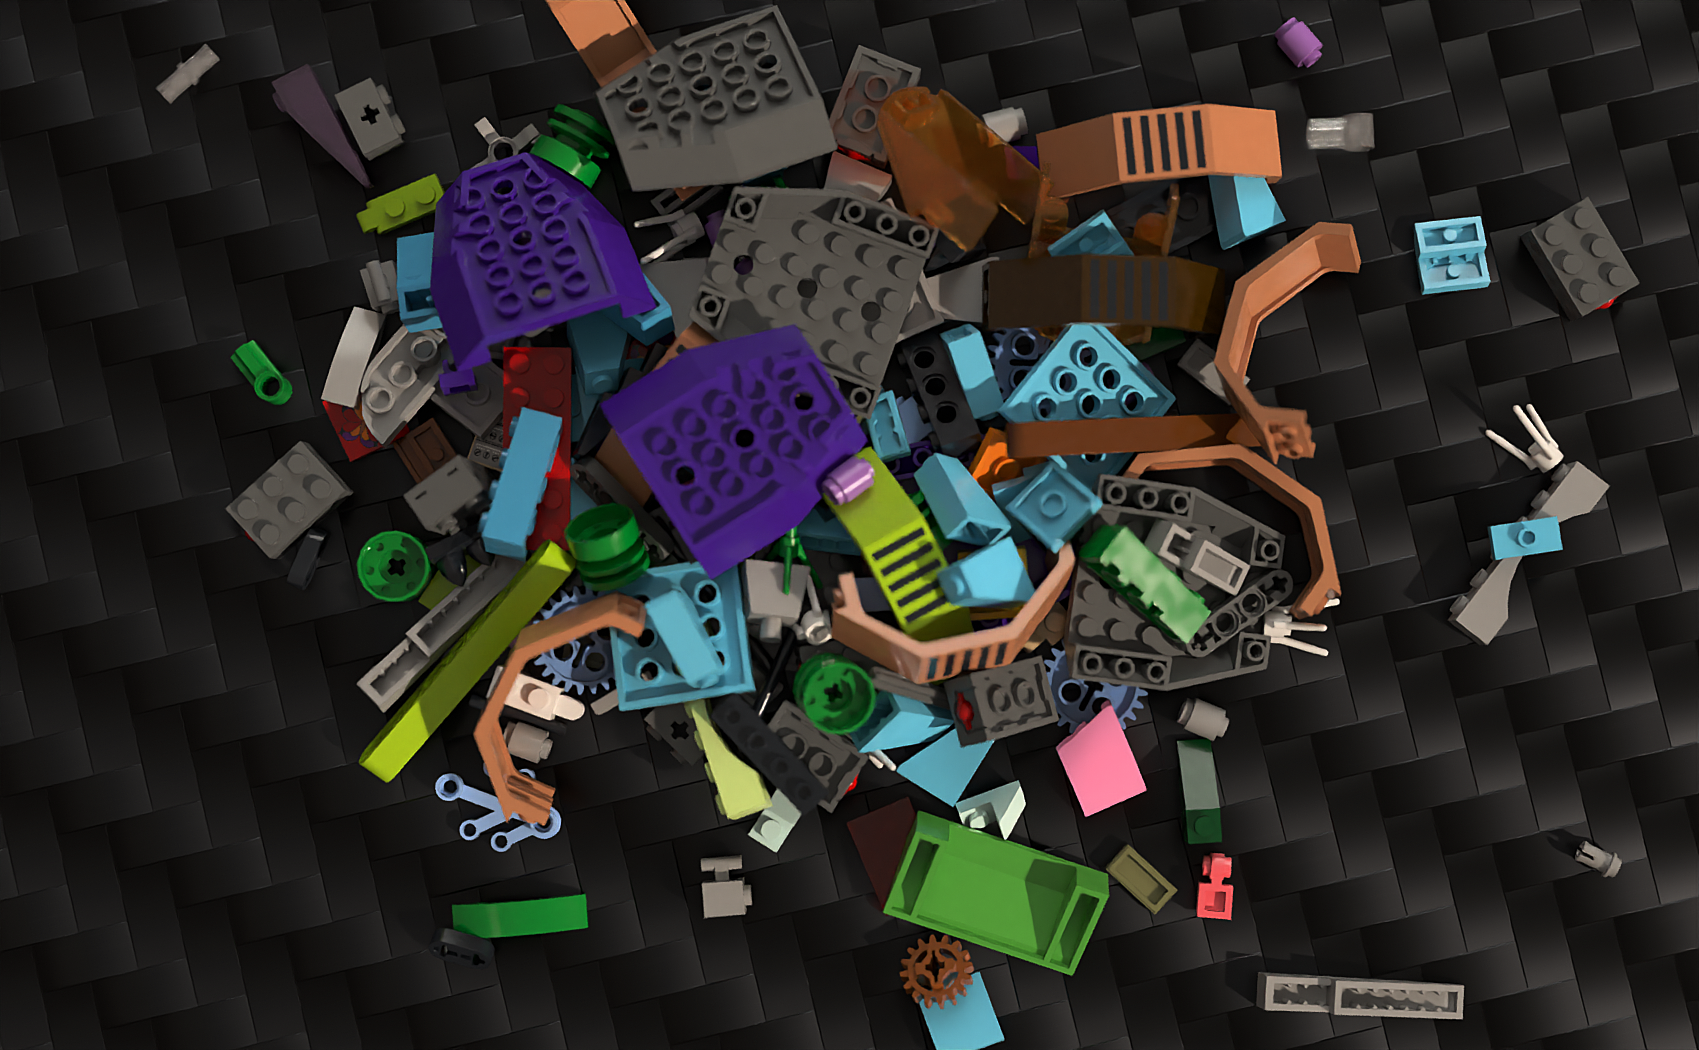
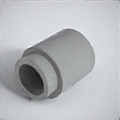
[977,107,1028,147]
[1176,698,1229,741]
[503,721,553,763]

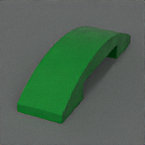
[452,893,589,938]

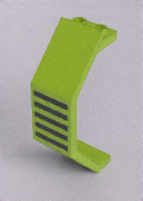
[822,446,974,686]

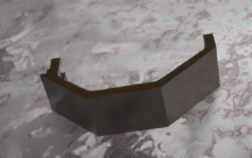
[982,254,1225,340]

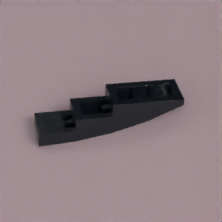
[572,342,668,459]

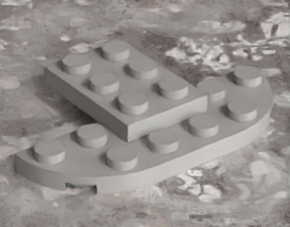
[360,324,503,448]

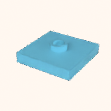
[1005,460,1103,553]

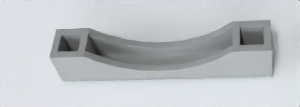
[1448,461,1609,645]

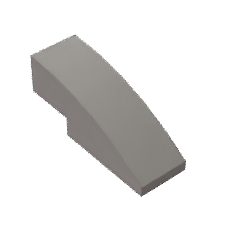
[321,306,387,410]
[1144,518,1250,596]

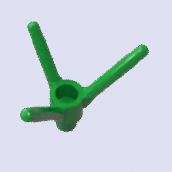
[763,526,823,595]

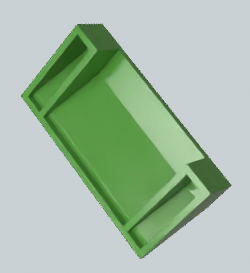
[883,810,1109,976]

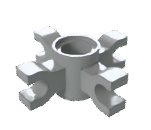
[471,117,540,169]

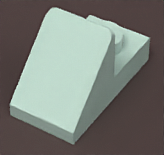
[956,780,1026,840]
[748,788,801,853]

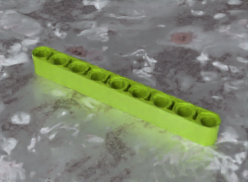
[359,539,576,783]

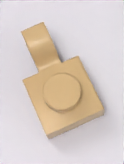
[1022,602,1067,654]

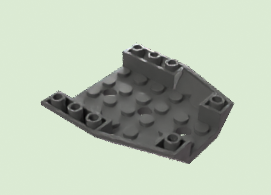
[593,5,837,191]
[688,187,940,419]
[1063,474,1285,691]

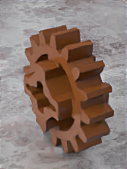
[900,935,974,1010]

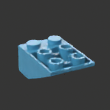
[397,232,442,333]

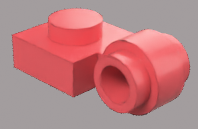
[1196,853,1233,920]

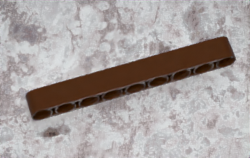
[1005,413,1261,458]

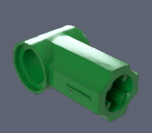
[230,340,292,405]

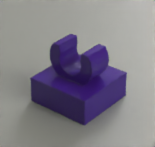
[439,360,478,396]

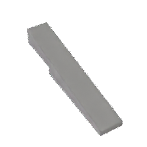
[357,554,526,713]
[1256,972,1464,1019]

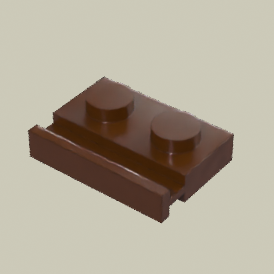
[392,418,458,485]

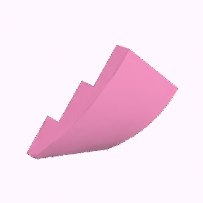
[1055,700,1147,817]

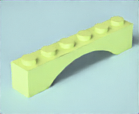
[675,620,773,820]

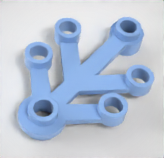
[435,762,561,852]

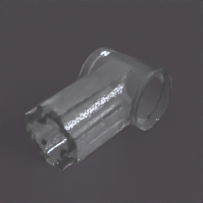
[1306,113,1374,152]

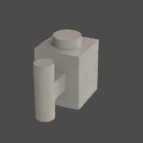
[360,260,400,315]
[701,855,752,918]

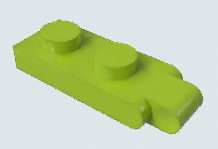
[356,174,444,235]

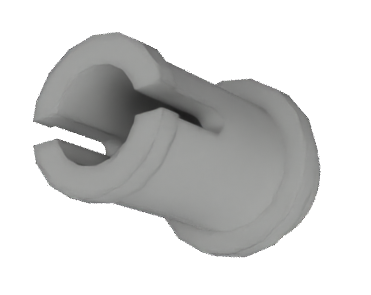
[1575,841,1622,878]

